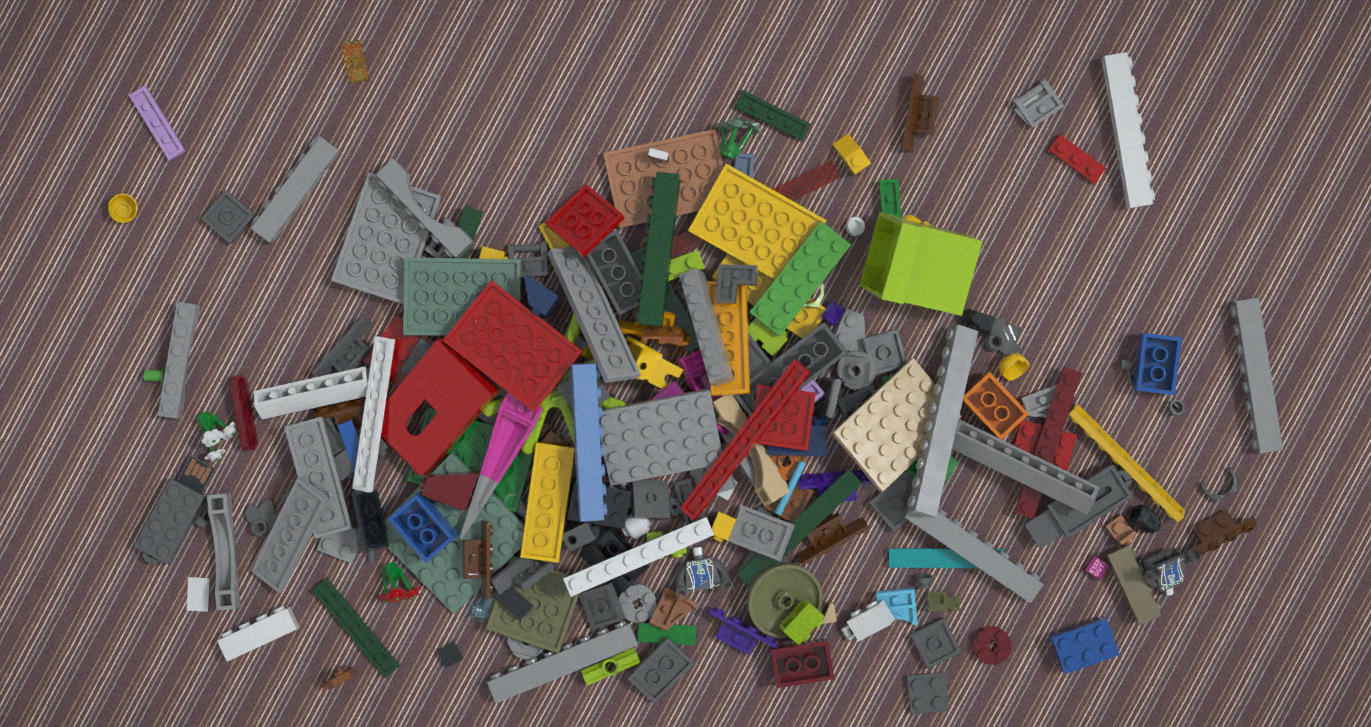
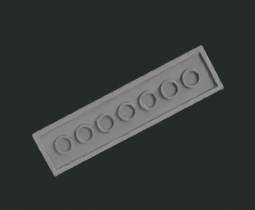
[547,247,641,383]

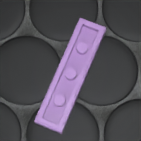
[129,86,186,161]

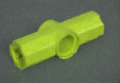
[581,647,640,686]

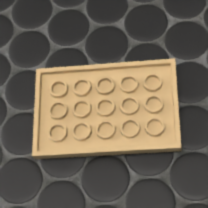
[832,358,961,492]

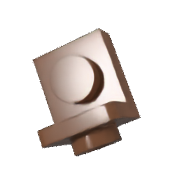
[1105,514,1137,545]

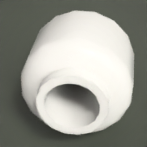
[622,513,651,539]

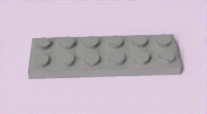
[284,417,353,539]
[251,477,330,593]

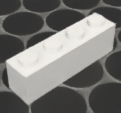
[217,606,300,661]

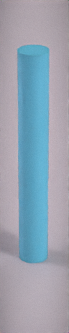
[775,460,806,515]

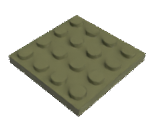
[486,556,579,654]

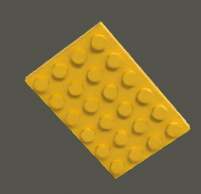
[688,164,827,280]

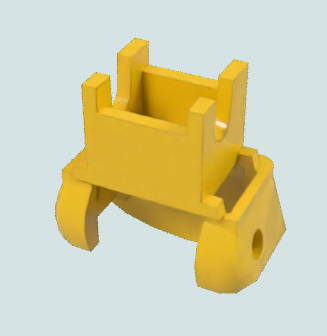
[626,336,683,389]

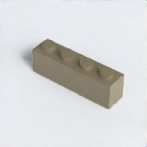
[1105,545,1161,625]

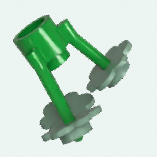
[714,118,762,159]

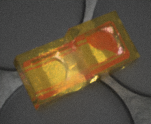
[342,39,369,84]

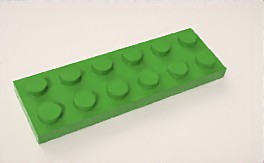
[749,221,851,336]

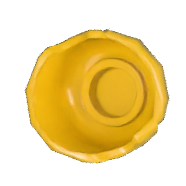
[108,193,138,223]
[999,353,1029,381]

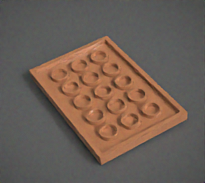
[603,129,724,228]

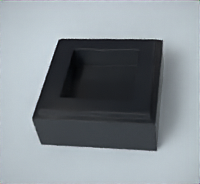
[437,642,463,668]

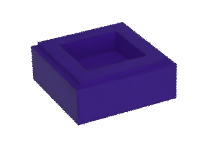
[821,301,845,326]

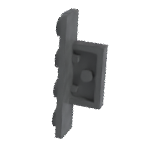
[312,317,373,377]
[491,557,554,594]

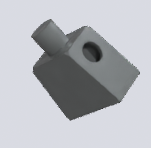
[561,522,602,552]

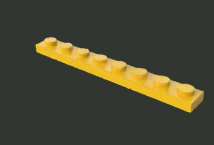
[1069,403,1185,522]

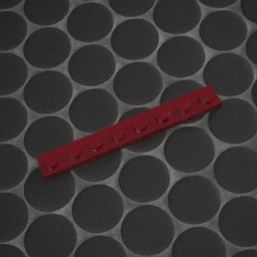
[1014,367,1082,519]

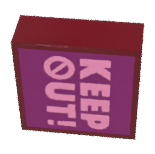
[1083,554,1110,581]

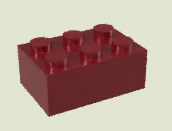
[770,638,834,688]

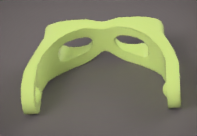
[803,284,824,307]

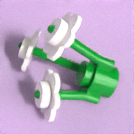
[196,412,237,462]

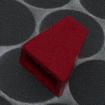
[421,471,481,511]

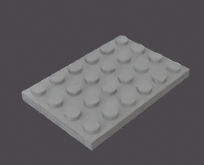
[331,172,442,305]
[599,388,722,486]

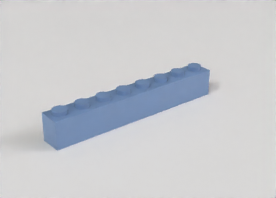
[570,363,607,522]

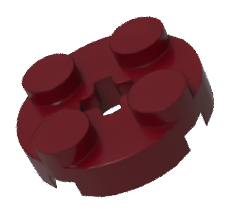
[972,626,1012,665]

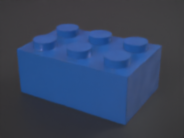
[1132,333,1182,395]
[388,491,459,563]
[1049,616,1120,674]

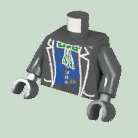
[675,546,735,601]
[1143,547,1202,596]

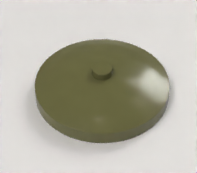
[747,563,823,638]

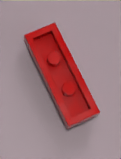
[1048,134,1106,184]

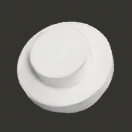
[846,217,865,236]

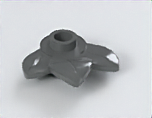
[985,318,1021,355]
[246,500,279,537]

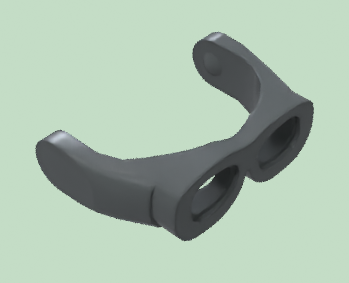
[1200,467,1239,502]

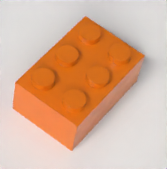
[963,372,1029,440]

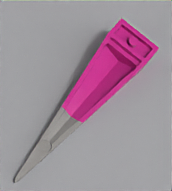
[677,350,755,488]
[460,392,544,539]

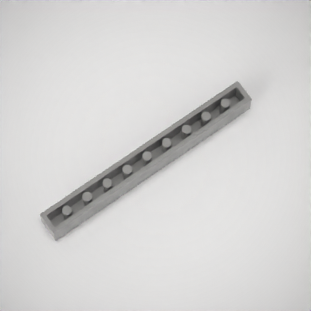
[908,325,978,518]

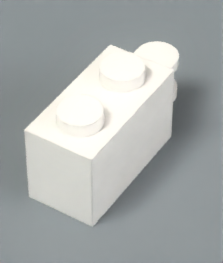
[841,600,895,642]

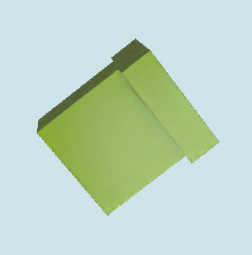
[859,212,983,316]

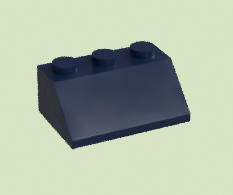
[524,274,561,318]
[768,415,826,456]

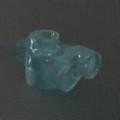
[471,592,495,623]

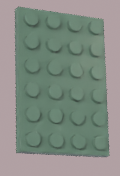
[403,257,521,336]

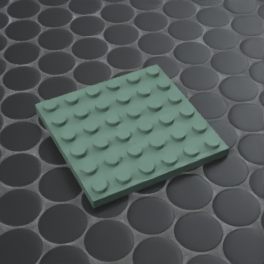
[384,452,525,614]

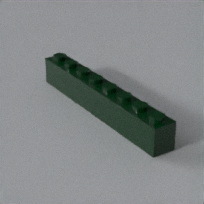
[635,172,681,329]

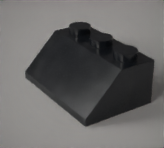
[348,490,389,553]
[579,526,650,597]

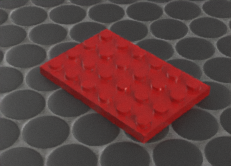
[443,280,583,413]

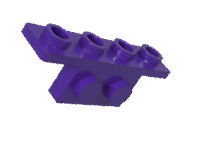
[798,470,873,501]
[708,607,777,655]

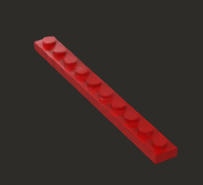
[680,360,811,521]

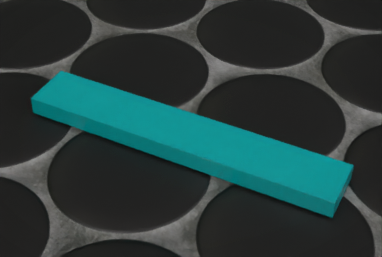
[888,548,1004,568]

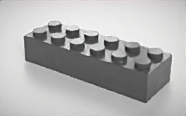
[734,322,848,416]

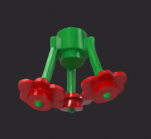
[376,562,422,603]

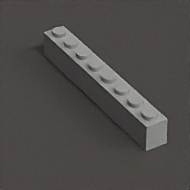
[1230,298,1283,454]
[952,420,1100,515]
[902,506,1044,603]
[487,621,639,703]

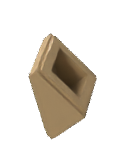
[822,601,837,624]

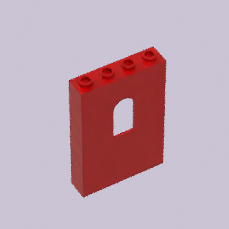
[381,338,499,476]

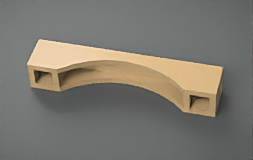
[713,395,790,507]

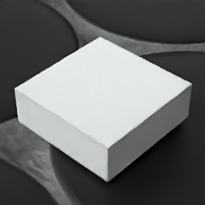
[648,148,669,162]

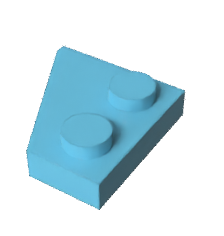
[875,587,918,625]

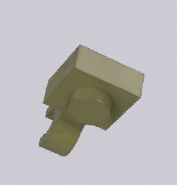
[927,591,961,612]

